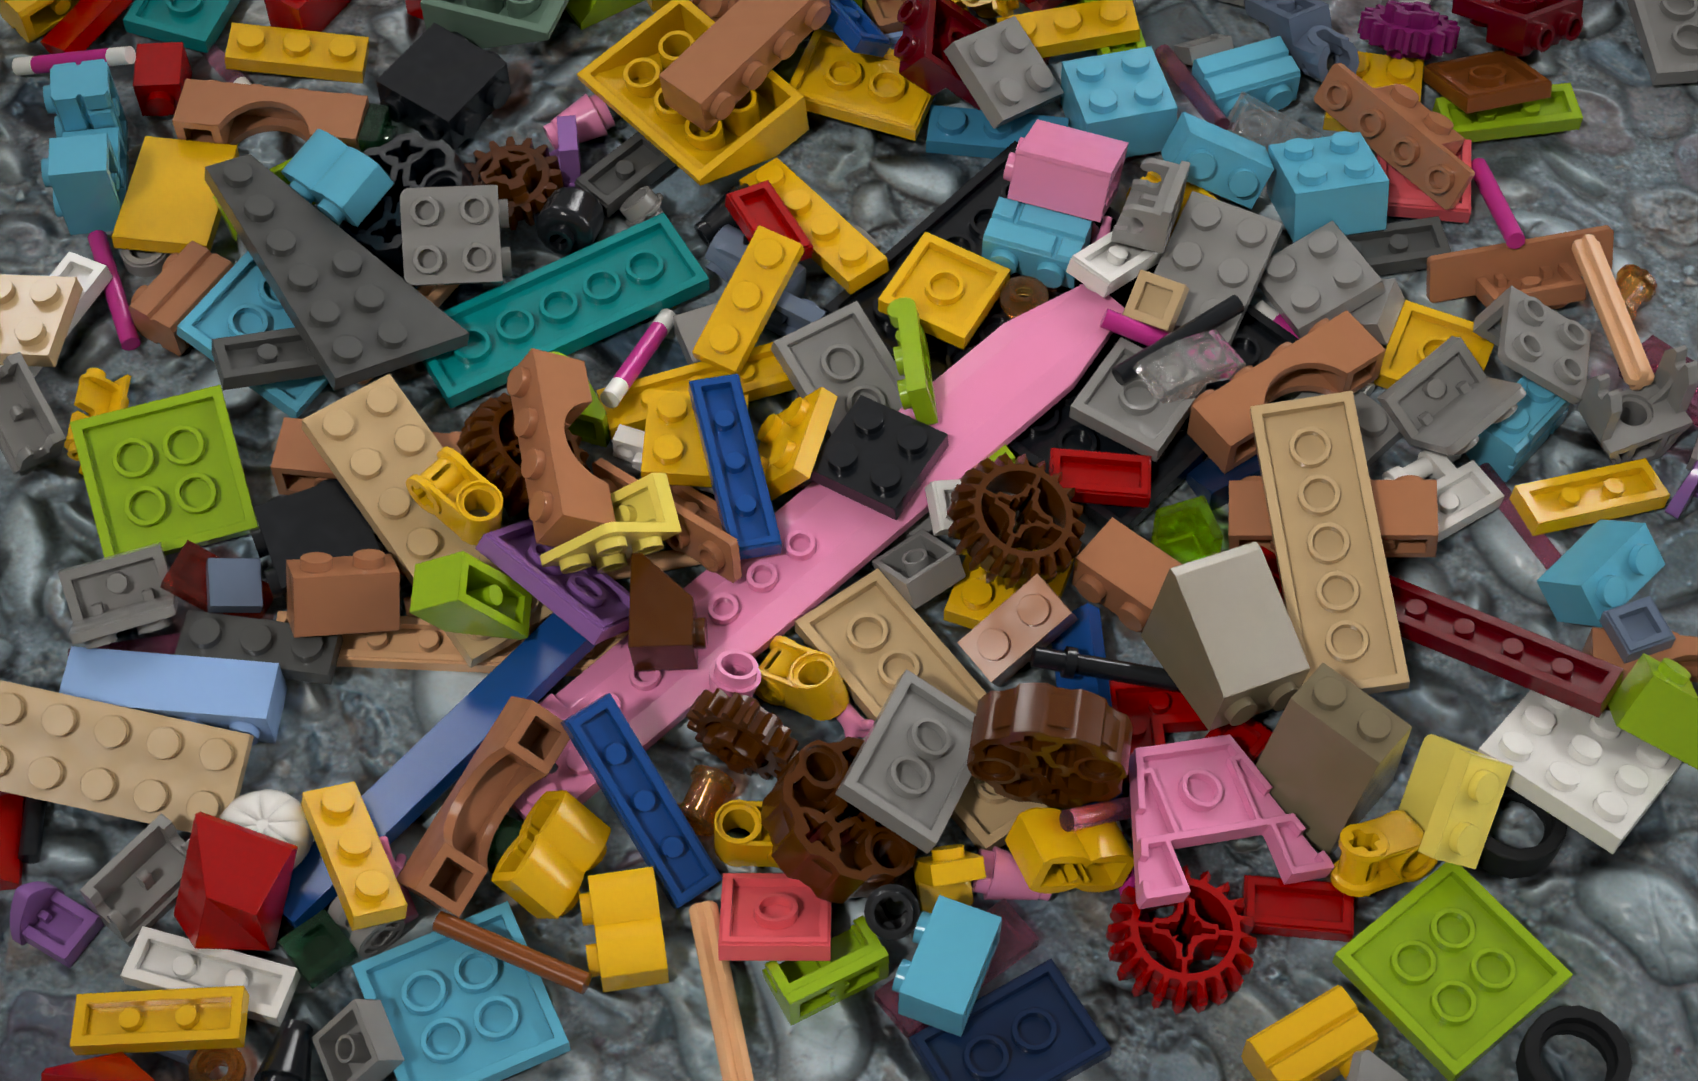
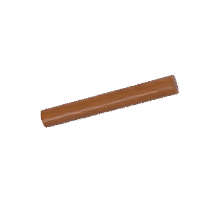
[432,911,592,994]

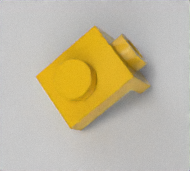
[913,844,986,913]

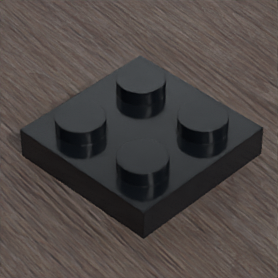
[809,395,949,520]

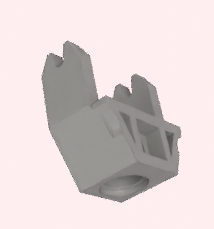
[1577,345,1698,465]

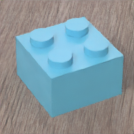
[1060,46,1178,158]
[1267,131,1390,243]

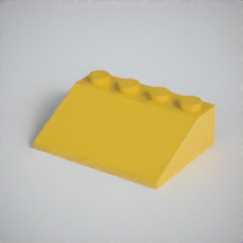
[577,0,809,186]

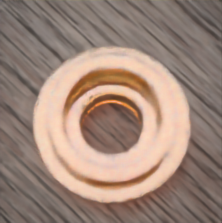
[999,276,1049,319]
[188,1048,247,1081]

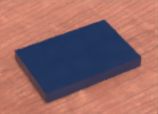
[908,959,1112,1081]

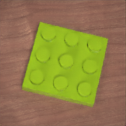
[70,385,258,558]
[1332,862,1573,1081]

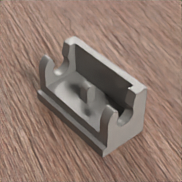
[1111,158,1191,254]
[0,352,66,475]
[80,813,190,947]

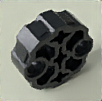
[339,133,474,276]

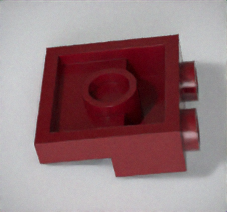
[894,0,989,110]
[1452,0,1584,57]

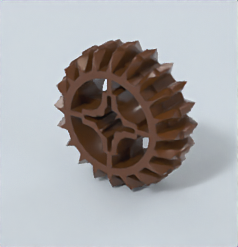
[457,393,591,520]
[946,452,1086,590]

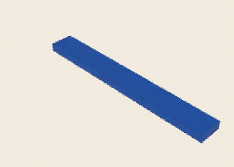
[282,612,597,932]

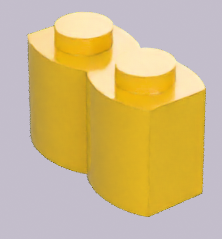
[491,790,611,919]
[1005,807,1134,894]
[579,866,669,992]

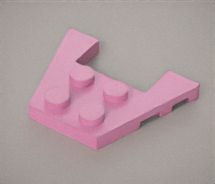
[1129,734,1334,909]

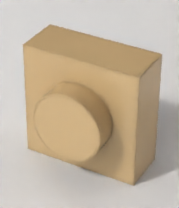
[1122,269,1189,333]

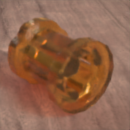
[1595,264,1657,322]
[677,764,737,836]

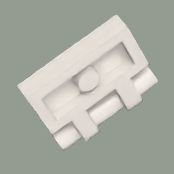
[1382,449,1505,542]

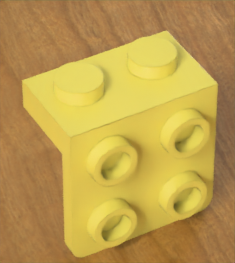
[539,473,682,574]
[1398,734,1513,869]

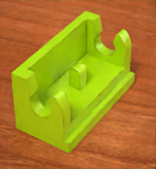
[762,915,889,1026]

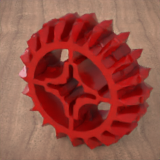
[1106,865,1257,1015]

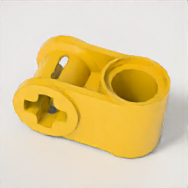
[405,446,503,546]
[754,635,849,721]
[714,799,779,868]
[1330,810,1438,897]

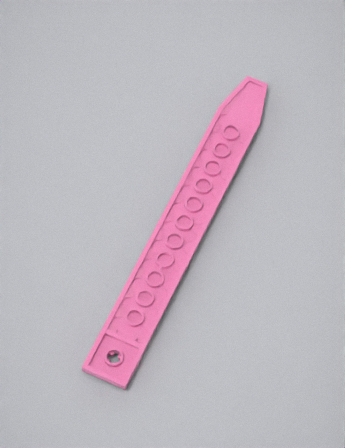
[511,284,1125,820]

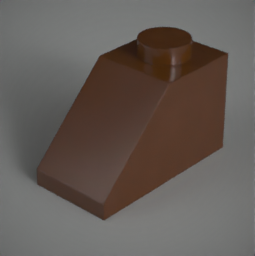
[628,553,708,671]

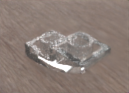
[1222,91,1326,152]
[1133,329,1246,404]

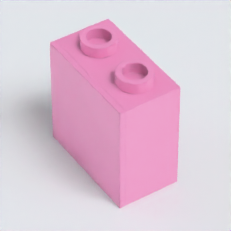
[1003,119,1129,222]

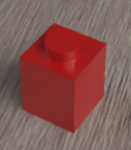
[133,42,192,116]

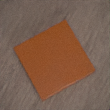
[1423,50,1552,114]

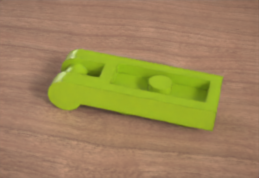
[887,297,938,425]

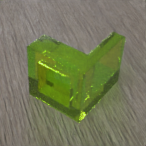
[1151,495,1223,564]

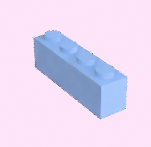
[59,646,288,746]

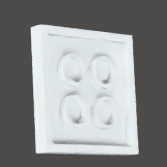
[1478,690,1682,854]

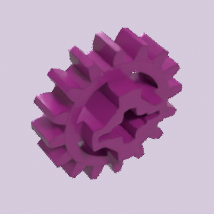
[1357,0,1460,60]

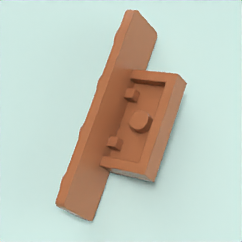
[1314,63,1475,210]
[1426,225,1614,309]
[592,458,742,583]

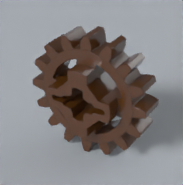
[464,136,564,231]
[686,688,799,780]

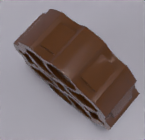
[967,682,1133,808]
[761,736,918,904]

